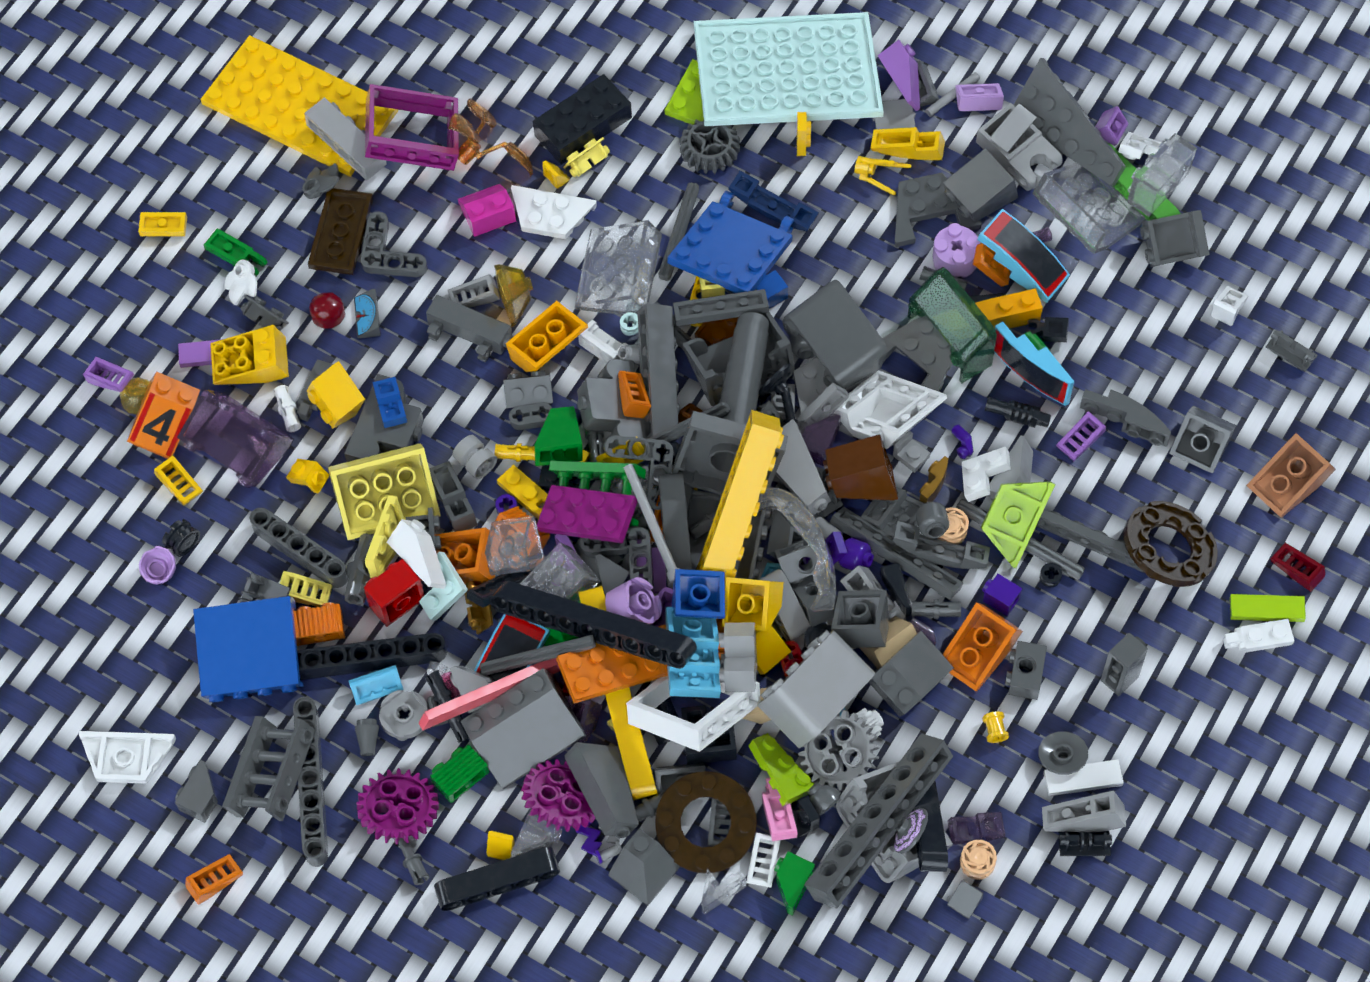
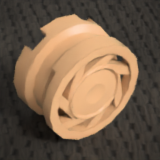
[937,507,969,545]
[960,840,997,880]

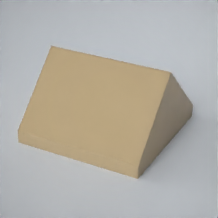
[860,616,917,669]

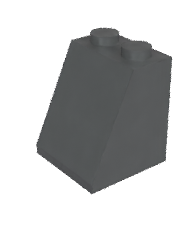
[943,149,1018,223]

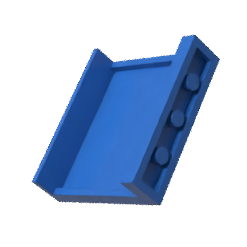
[193,596,303,702]

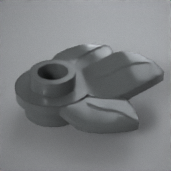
[302,163,340,199]

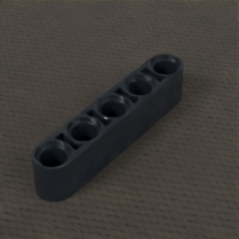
[911,781,948,872]
[434,847,560,911]

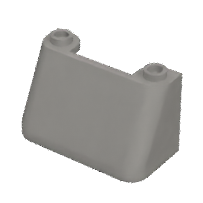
[836,762,953,883]

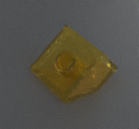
[494,264,533,327]

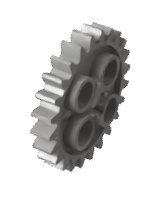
[798,710,880,792]

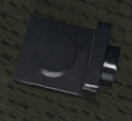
[793,797,820,838]

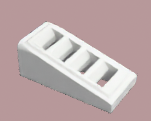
[746,833,781,888]

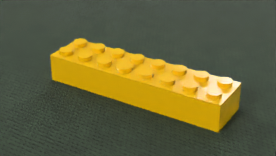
[696,410,784,584]

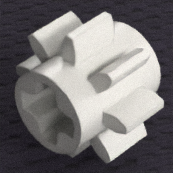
[856,708,884,737]

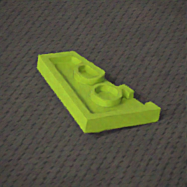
[749,733,815,807]

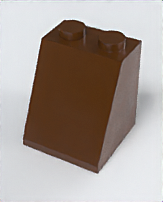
[823,434,898,500]

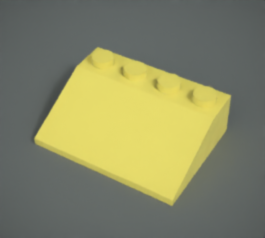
[328,443,441,540]

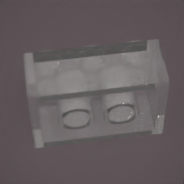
[1127,133,1197,217]
[520,543,601,627]

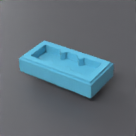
[349,665,404,705]

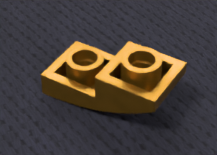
[919,456,949,503]

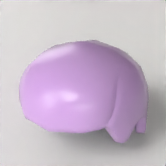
[139,546,176,585]

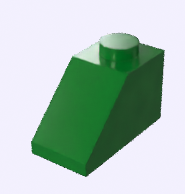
[774,851,815,916]

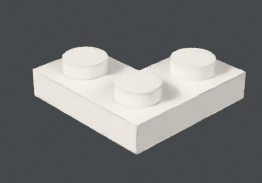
[1118,132,1171,160]
[962,447,1011,502]

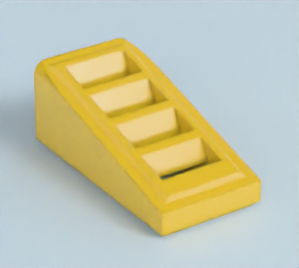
[154,455,203,506]

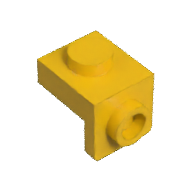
[286,459,329,493]

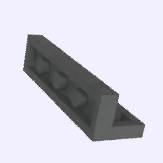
[673,289,769,326]

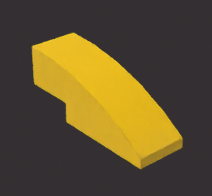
[871,127,945,160]

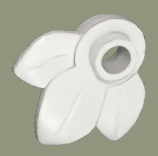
[225,260,257,305]

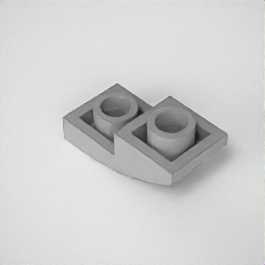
[990,104,1037,153]

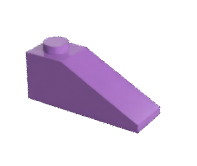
[878,39,920,111]

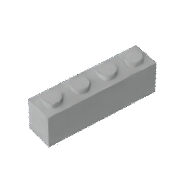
[304,97,387,181]

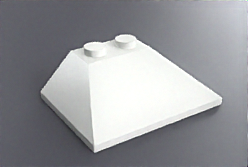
[834,370,947,449]

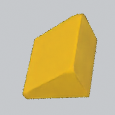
[542,160,570,189]
[486,831,515,860]

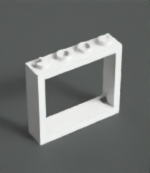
[626,676,761,752]

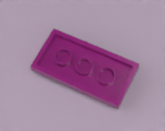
[536,485,638,543]

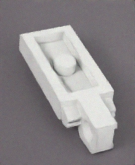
[1223,619,1294,653]

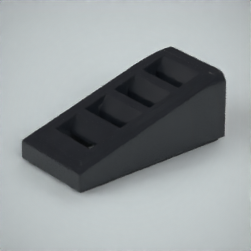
[880,563,911,617]

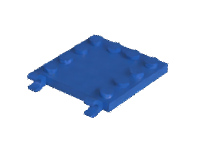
[667,190,794,293]

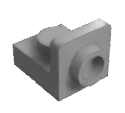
[893,431,930,473]

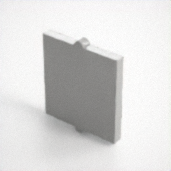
[872,99,916,129]

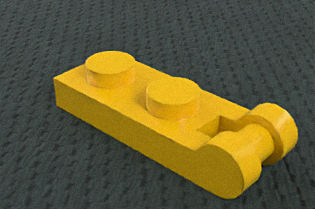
[497,464,548,520]

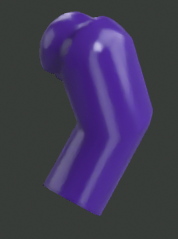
[951,425,974,459]

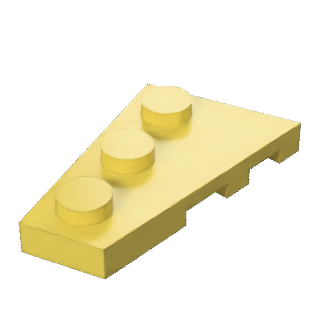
[365,495,404,578]

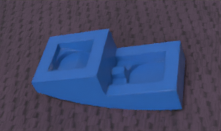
[372,377,408,428]

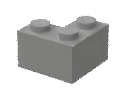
[719,622,757,692]

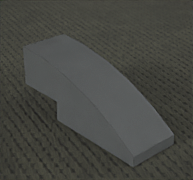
[429,461,478,532]

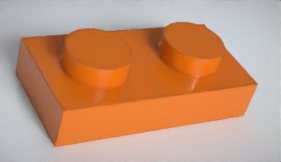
[973,243,1011,287]

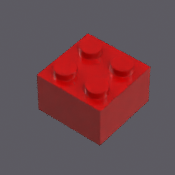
[363,559,424,627]

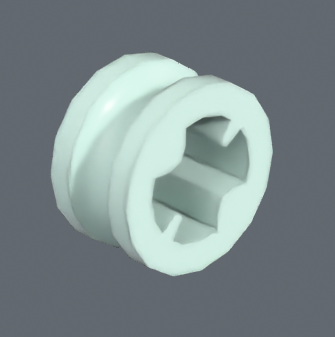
[620,312,638,336]

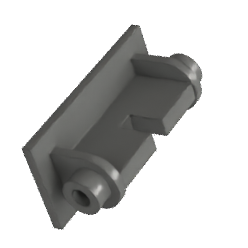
[241,295,289,331]
[1265,330,1318,372]

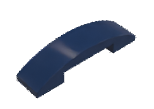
[728,171,819,232]

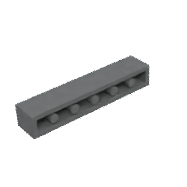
[637,303,680,446]

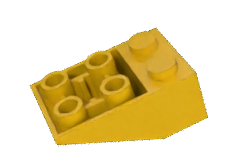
[210,325,289,385]

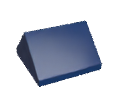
[672,569,725,619]

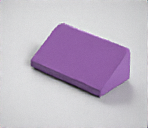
[1095,106,1128,146]

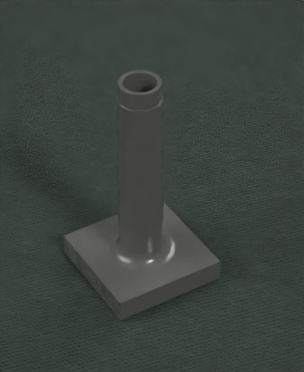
[671,312,788,505]

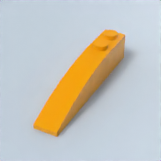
[933,288,1043,340]

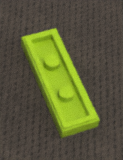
[1230,594,1306,622]

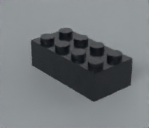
[533,74,632,165]

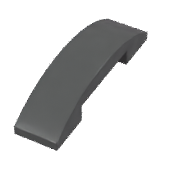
[893,521,990,569]

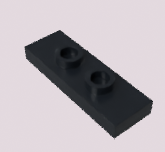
[467,565,538,608]

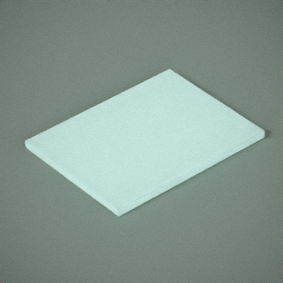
[694,12,884,126]

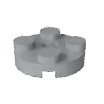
[379,690,428,741]

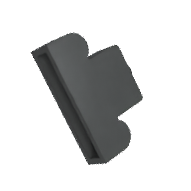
[577,359,647,448]
[344,374,424,462]

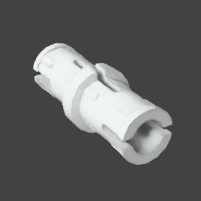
[274,385,301,432]

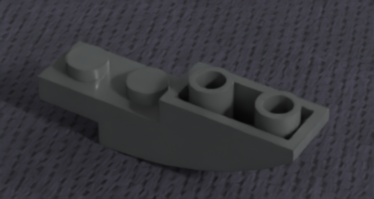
[1080,389,1171,447]

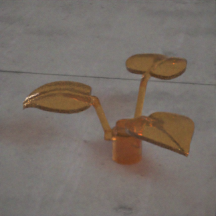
[448,98,533,177]

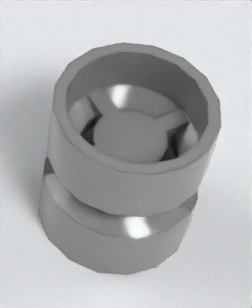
[452,434,497,479]

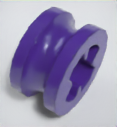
[495,494,517,515]

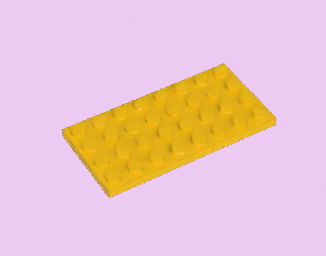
[201,35,398,177]

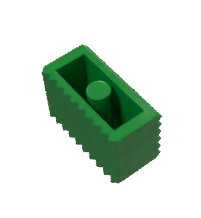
[430,744,489,803]

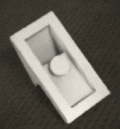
[1211,286,1248,326]

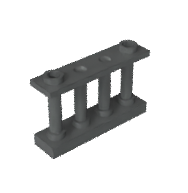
[222,716,315,821]

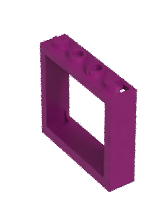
[365,84,459,171]

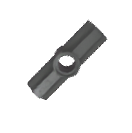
[344,533,374,606]

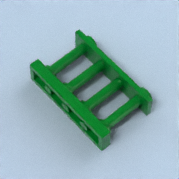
[549,461,646,528]

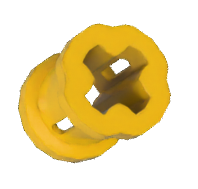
[982,711,1009,743]

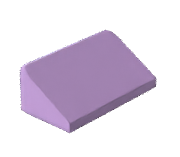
[955,83,1004,111]

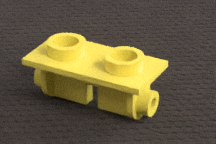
[564,137,610,177]

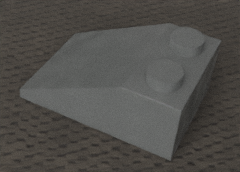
[869,631,954,717]

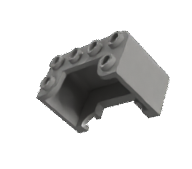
[757,630,875,748]

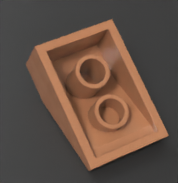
[1246,433,1336,518]

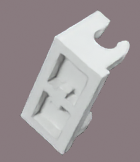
[578,320,628,364]

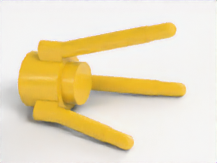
[854,156,911,195]

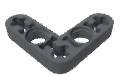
[361,211,427,277]
[603,435,673,510]
[580,528,654,591]

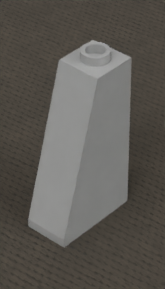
[775,419,831,516]

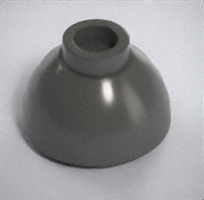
[807,782,841,816]

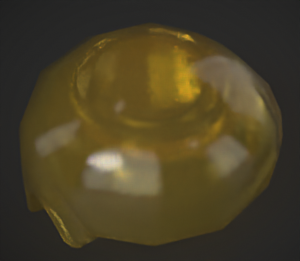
[120,377,149,415]

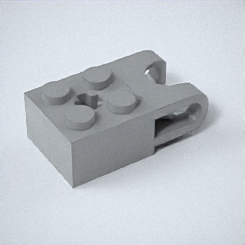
[976,103,1062,191]

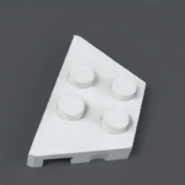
[511,185,597,239]
[79,731,176,784]

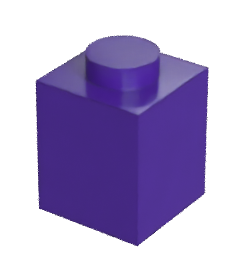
[982,573,1023,616]

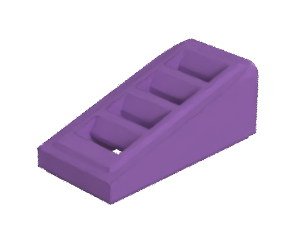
[83,357,134,392]
[1056,411,1106,462]

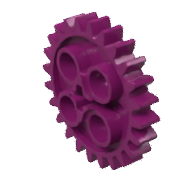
[521,759,595,832]
[357,768,439,844]

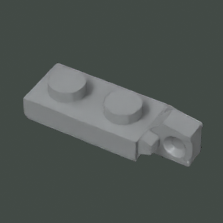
[796,382,849,437]

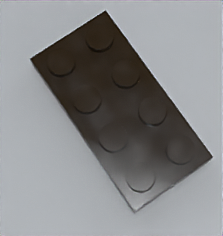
[308,188,373,275]

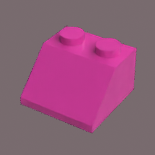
[458,184,516,237]

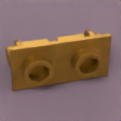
[465,581,493,635]

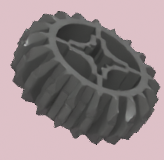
[680,119,740,174]

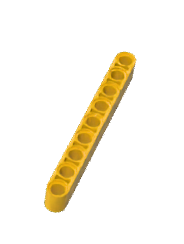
[578,586,658,800]

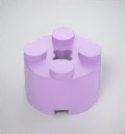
[932,223,980,278]
[605,577,662,625]

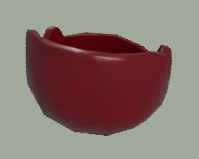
[309,292,345,329]

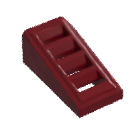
[1270,542,1325,592]

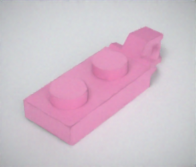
[762,778,797,841]

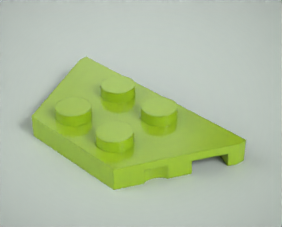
[981,482,1056,568]

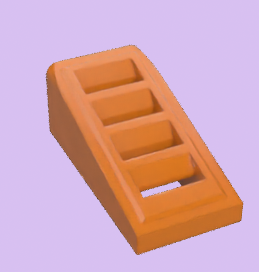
[618,370,651,419]
[185,854,243,905]

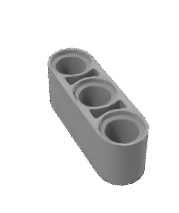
[759,569,810,641]

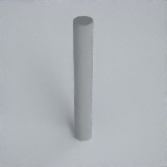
[925,72,980,117]

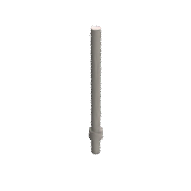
[623,464,680,584]

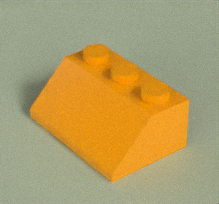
[505,301,588,372]

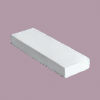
[1044,759,1123,796]

